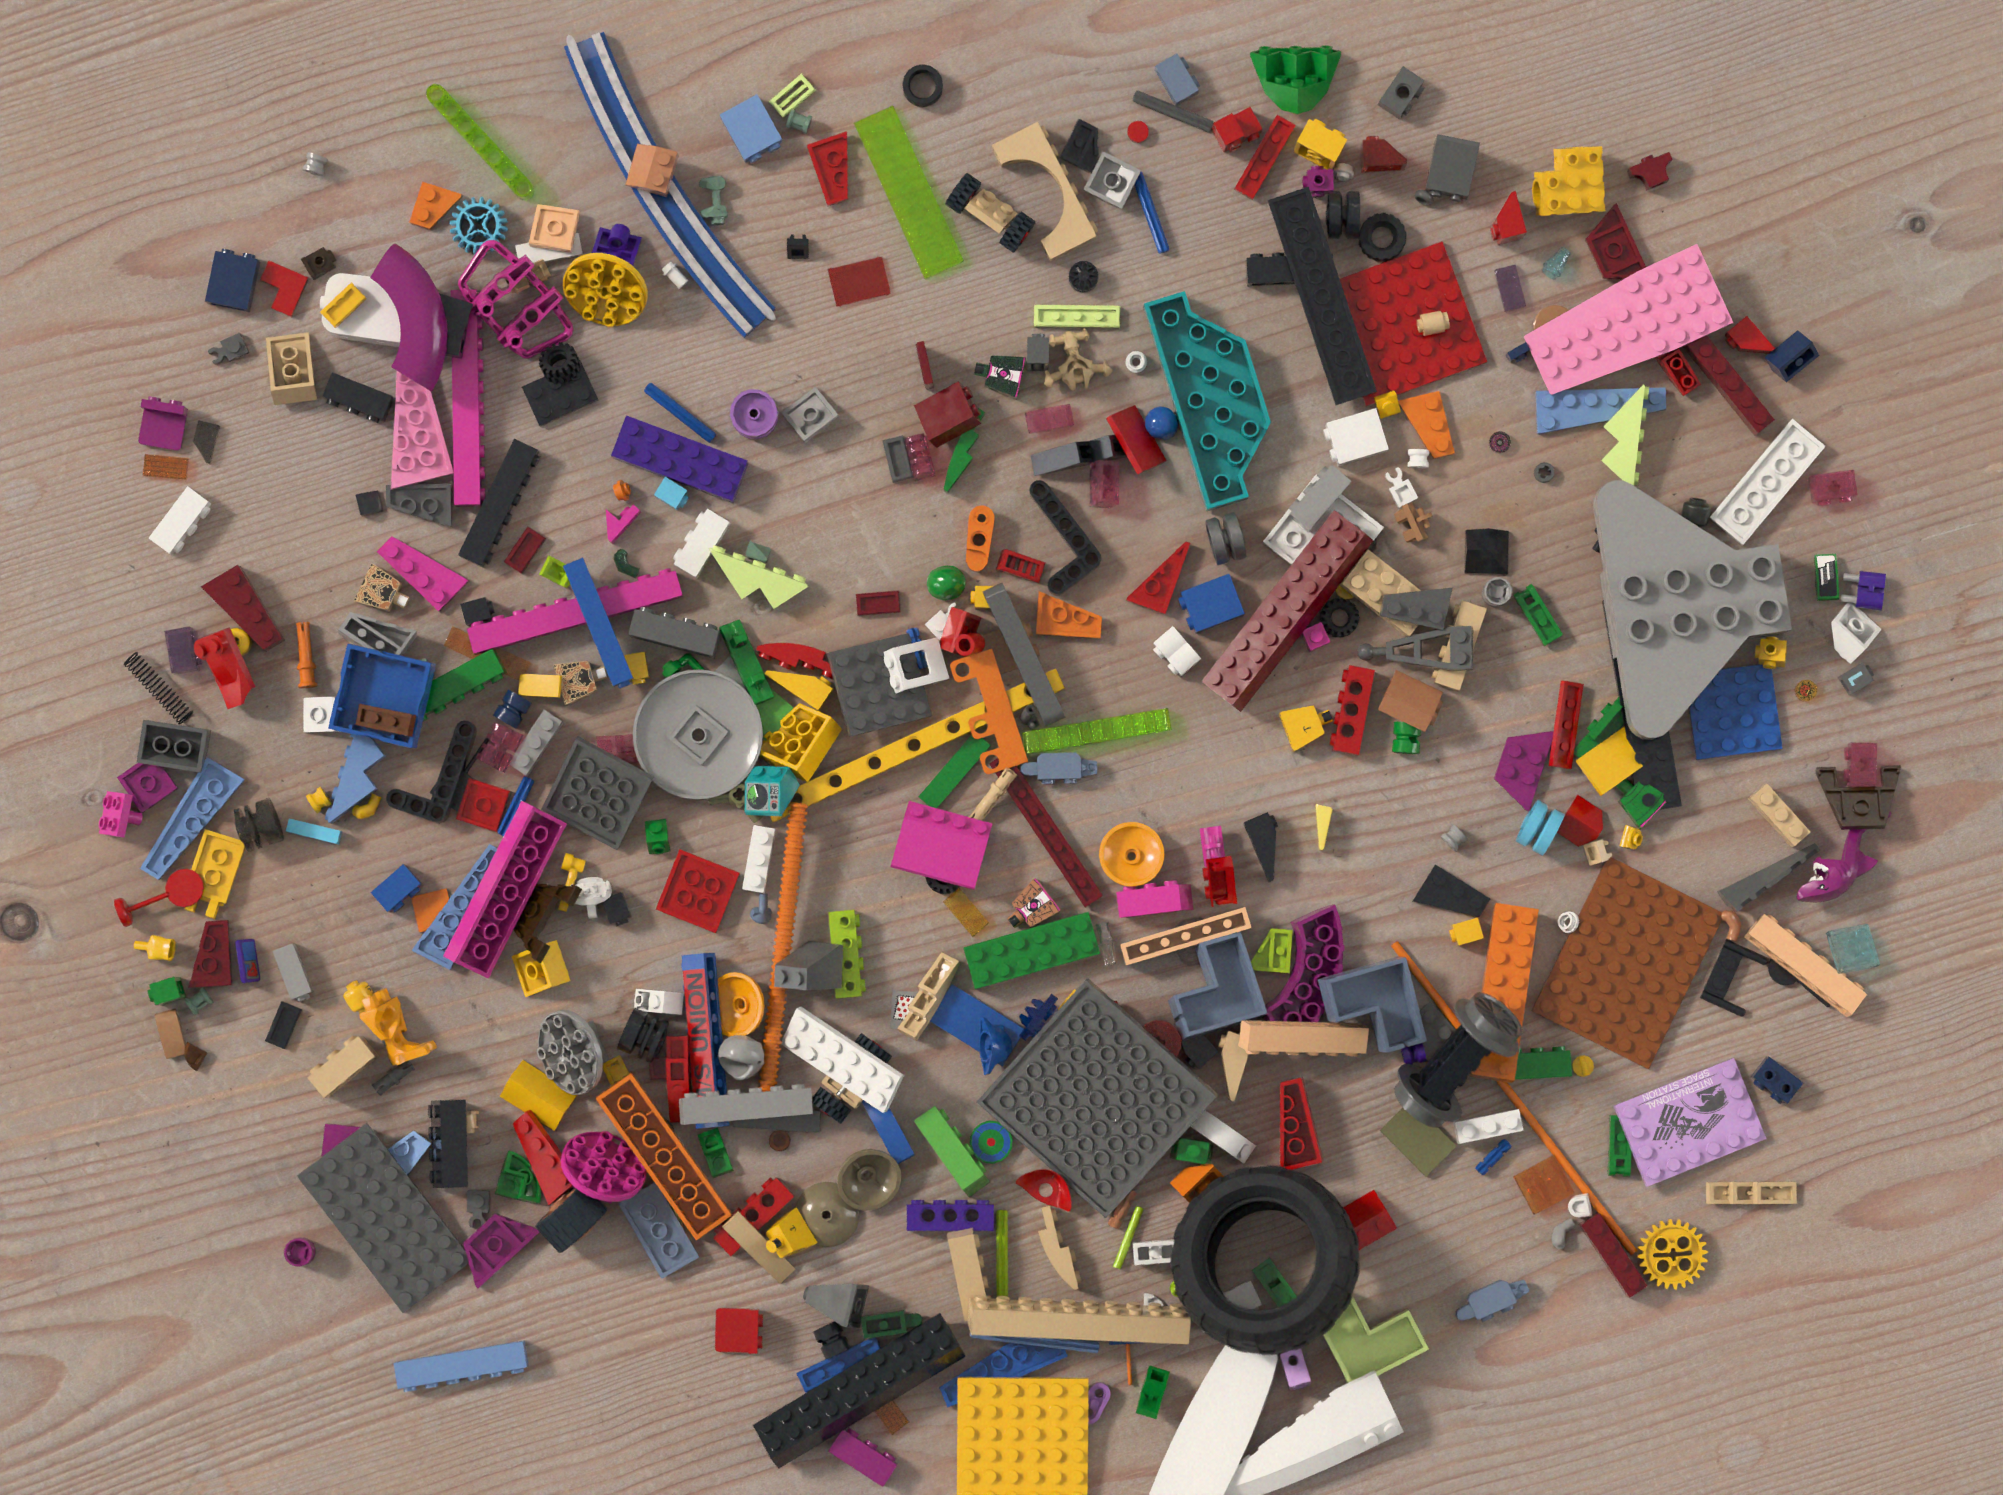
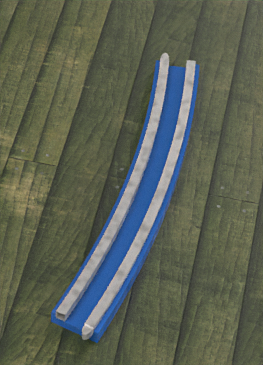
[564,32,776,338]

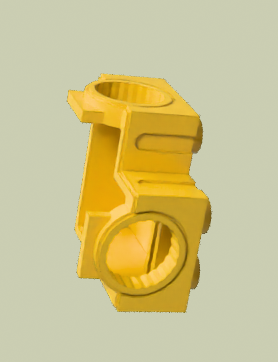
[1532,146,1606,216]

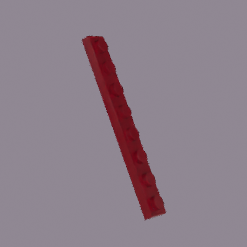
[989,758,1103,908]

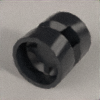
[813,1321,851,1359]

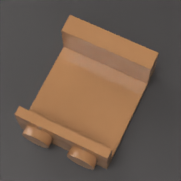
[981,620,1040,675]

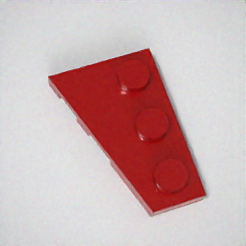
[807,131,848,206]

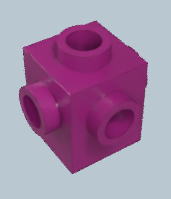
[1302,166,1334,198]

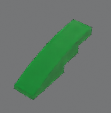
[944,408,985,494]

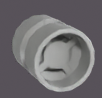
[1482,577,1512,607]

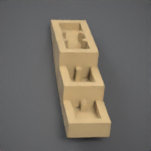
[898,952,960,1041]
[1706,1182,1797,1204]
[722,1211,795,1284]

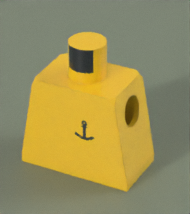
[1279,705,1333,752]
[766,1207,817,1258]

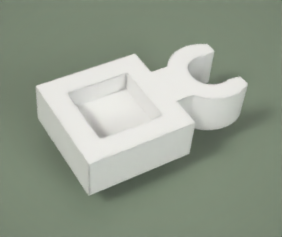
[1385,467,1418,509]
[925,603,956,641]

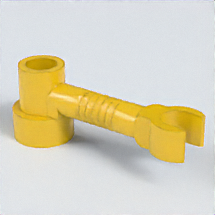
[558,853,586,912]

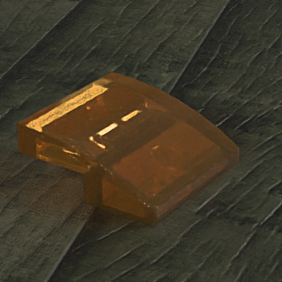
[1513,1155,1575,1215]

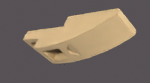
[1038,1205,1082,1290]

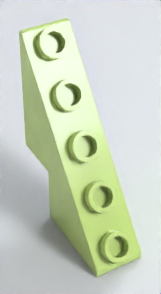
[1601,384,1649,486]
[709,545,808,609]

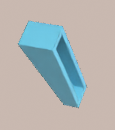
[286,818,342,844]

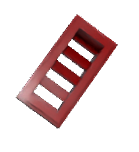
[996,549,1046,583]

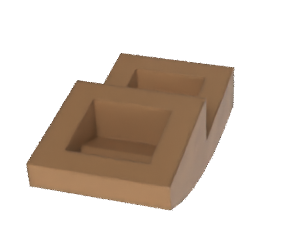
[155,1009,186,1059]

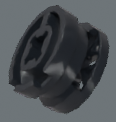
[1069,261,1098,293]

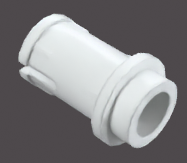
[662,262,689,289]

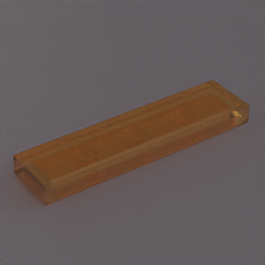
[443,626,531,681]

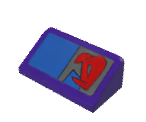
[235,939,260,984]

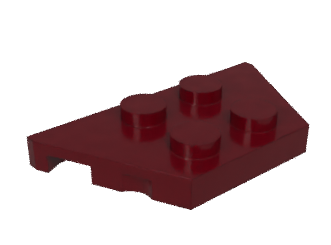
[1585,203,1646,280]

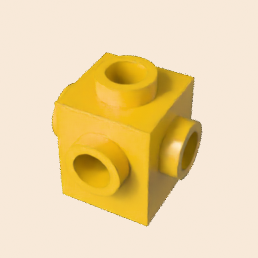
[1755,636,1787,669]

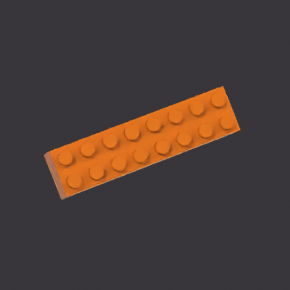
[1469,903,1539,1083]
[595,1071,732,1240]

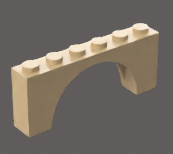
[992,122,1098,262]

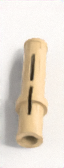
[969,767,1017,821]

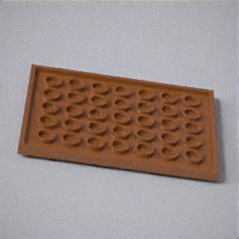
[1531,857,1722,1069]

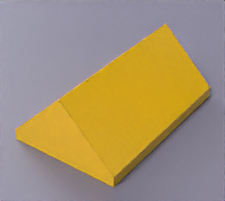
[500,1060,577,1131]

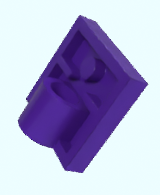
[592,224,642,266]

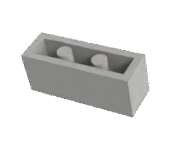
[1289,465,1352,532]
[508,710,564,776]

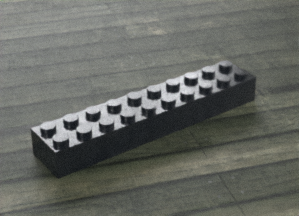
[753,1313,966,1469]

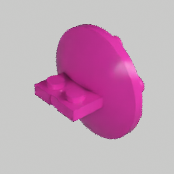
[561,1131,646,1204]

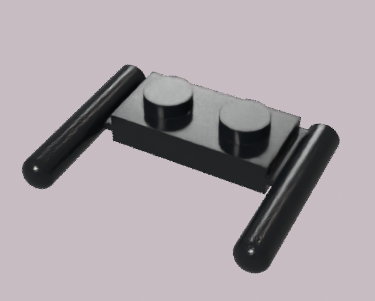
[1700,939,1768,1017]

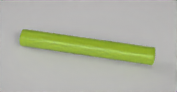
[1113,1206,1144,1270]

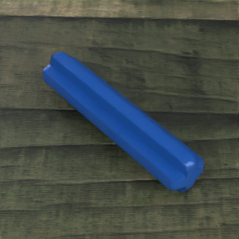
[498,776,534,836]

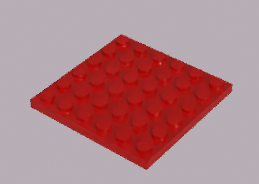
[1340,241,1487,407]

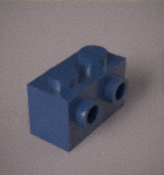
[1765,330,1820,383]
[1751,1056,1803,1104]

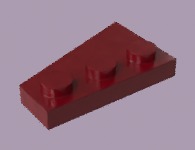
[188,920,232,988]

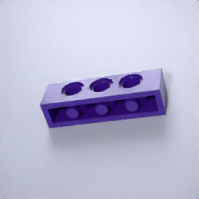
[907,1200,994,1231]

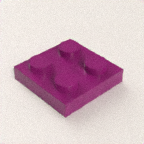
[117,763,178,813]

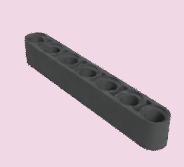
[983,583,1065,726]

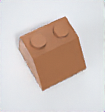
[625,144,679,197]

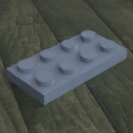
[618,1183,700,1279]

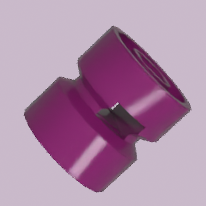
[284,1238,316,1267]

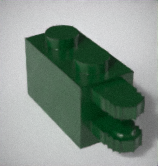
[861,1310,923,1339]

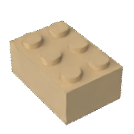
[308,1036,379,1098]

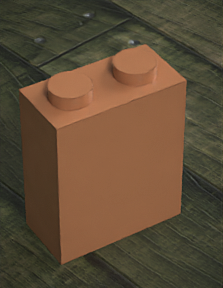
[1378,670,1443,732]

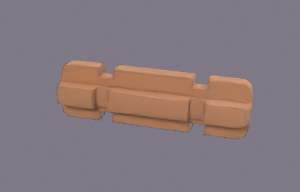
[1108,1190,1137,1229]

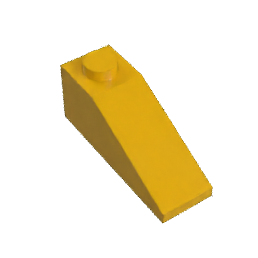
[765,670,833,711]

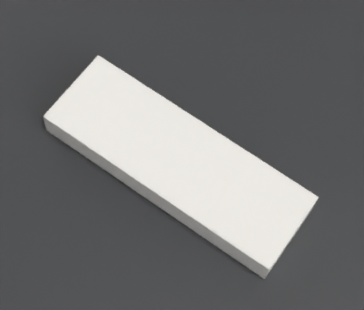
[515,233,583,263]

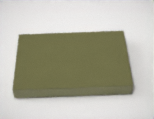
[1380,1108,1457,1177]

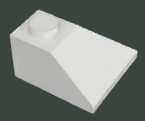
[1831,602,1881,664]

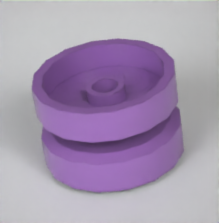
[730,389,778,440]

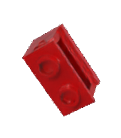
[1202,856,1237,907]

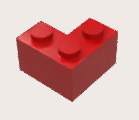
[1212,107,1262,153]

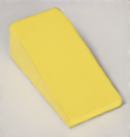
[1315,804,1333,851]

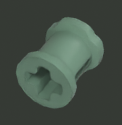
[786,109,812,134]
[185,987,214,1015]

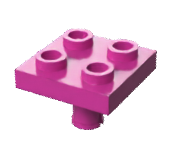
[98,791,143,838]

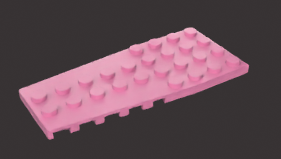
[1524,244,1733,395]

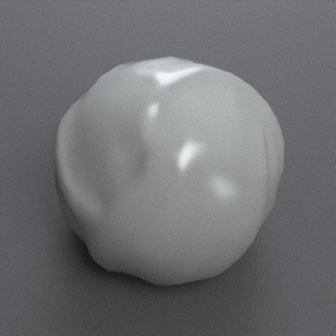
[719,1035,764,1080]

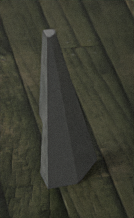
[1717,843,1820,912]

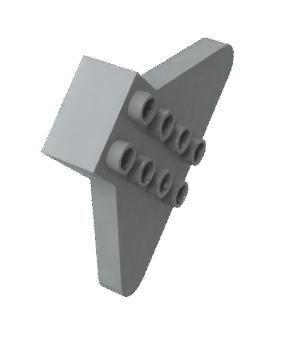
[1593,480,1792,740]

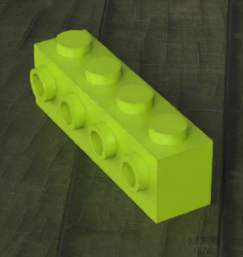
[828,910,866,999]

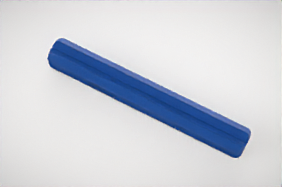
[1134,172,1169,254]
[644,383,716,443]

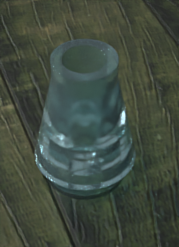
[1542,247,1571,280]

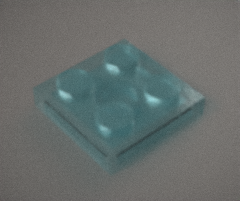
[1826,924,1880,974]

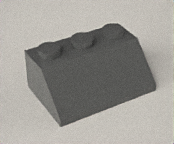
[136,720,211,773]

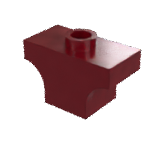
[1627,152,1673,191]

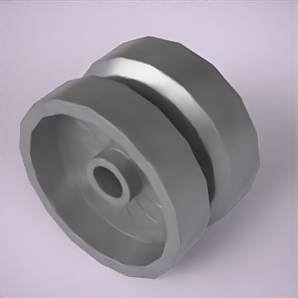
[1205,512,1247,566]

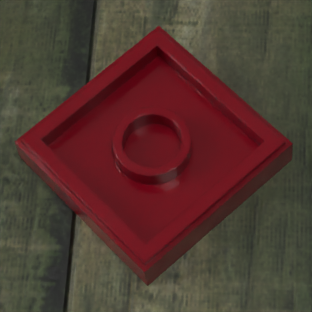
[916,341,934,390]

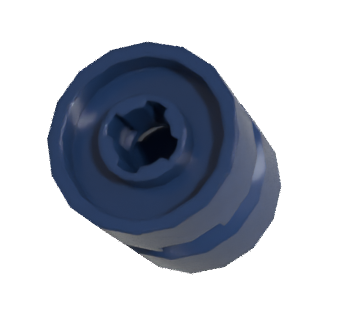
[493,689,532,729]

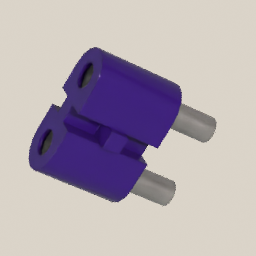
[1841,571,1886,611]

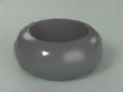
[1415,190,1434,206]

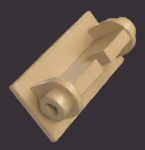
[505,259,551,294]

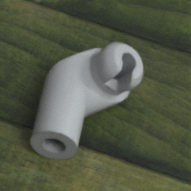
[1551,1218,1576,1249]

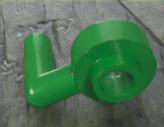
[662,653,705,678]

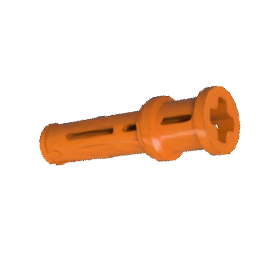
[296,622,318,688]

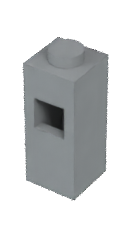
[273,943,314,1002]

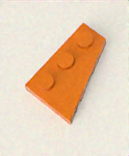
[1398,391,1455,459]
[1036,591,1102,639]

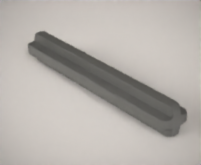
[1133,91,1214,132]

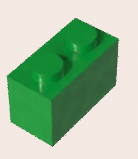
[147,977,187,1006]

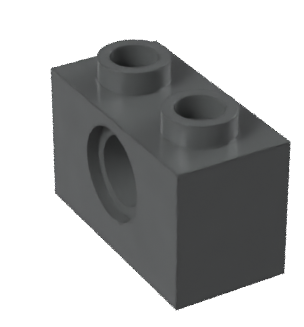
[1378,66,1425,119]

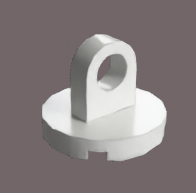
[570,877,612,919]

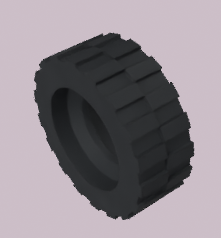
[1359,213,1407,262]

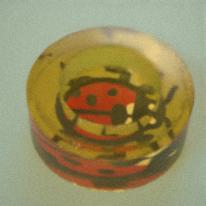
[1795,680,1817,702]

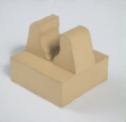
[1583,839,1612,866]

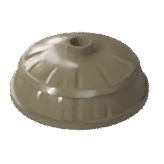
[837,1149,901,1210]

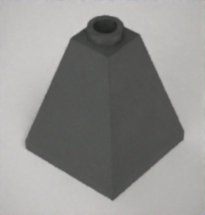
[803,1284,869,1328]

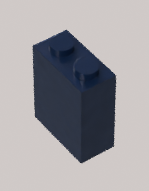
[205,249,260,312]

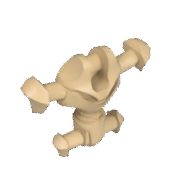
[1044,328,1113,391]

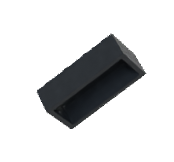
[428,1100,468,1188]

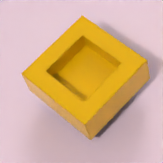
[1374,391,1401,419]

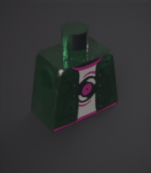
[974,355,1026,400]

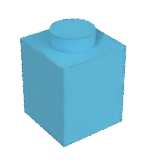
[654,477,689,510]

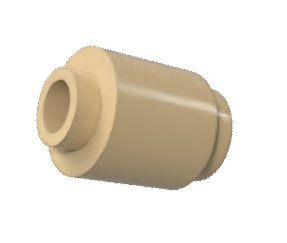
[1417,311,1450,336]

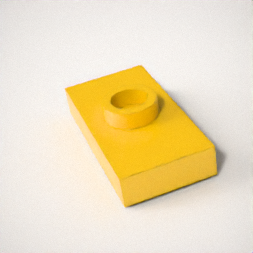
[320,282,367,328]

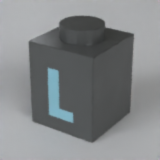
[1838,662,1874,695]

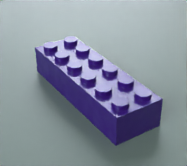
[611,415,749,503]

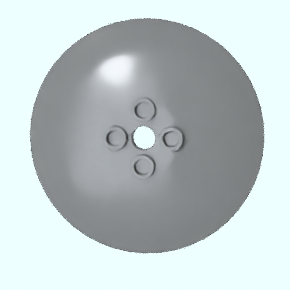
[633,670,763,799]

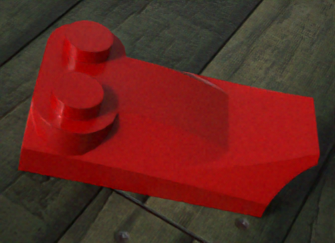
[194,627,255,709]

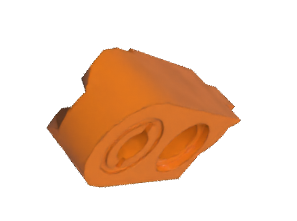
[966,505,995,572]

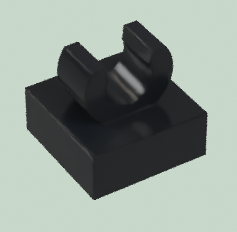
[787,234,809,259]

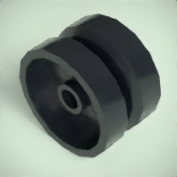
[1326,191,1360,239]

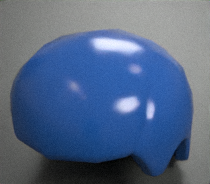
[1145,406,1179,440]

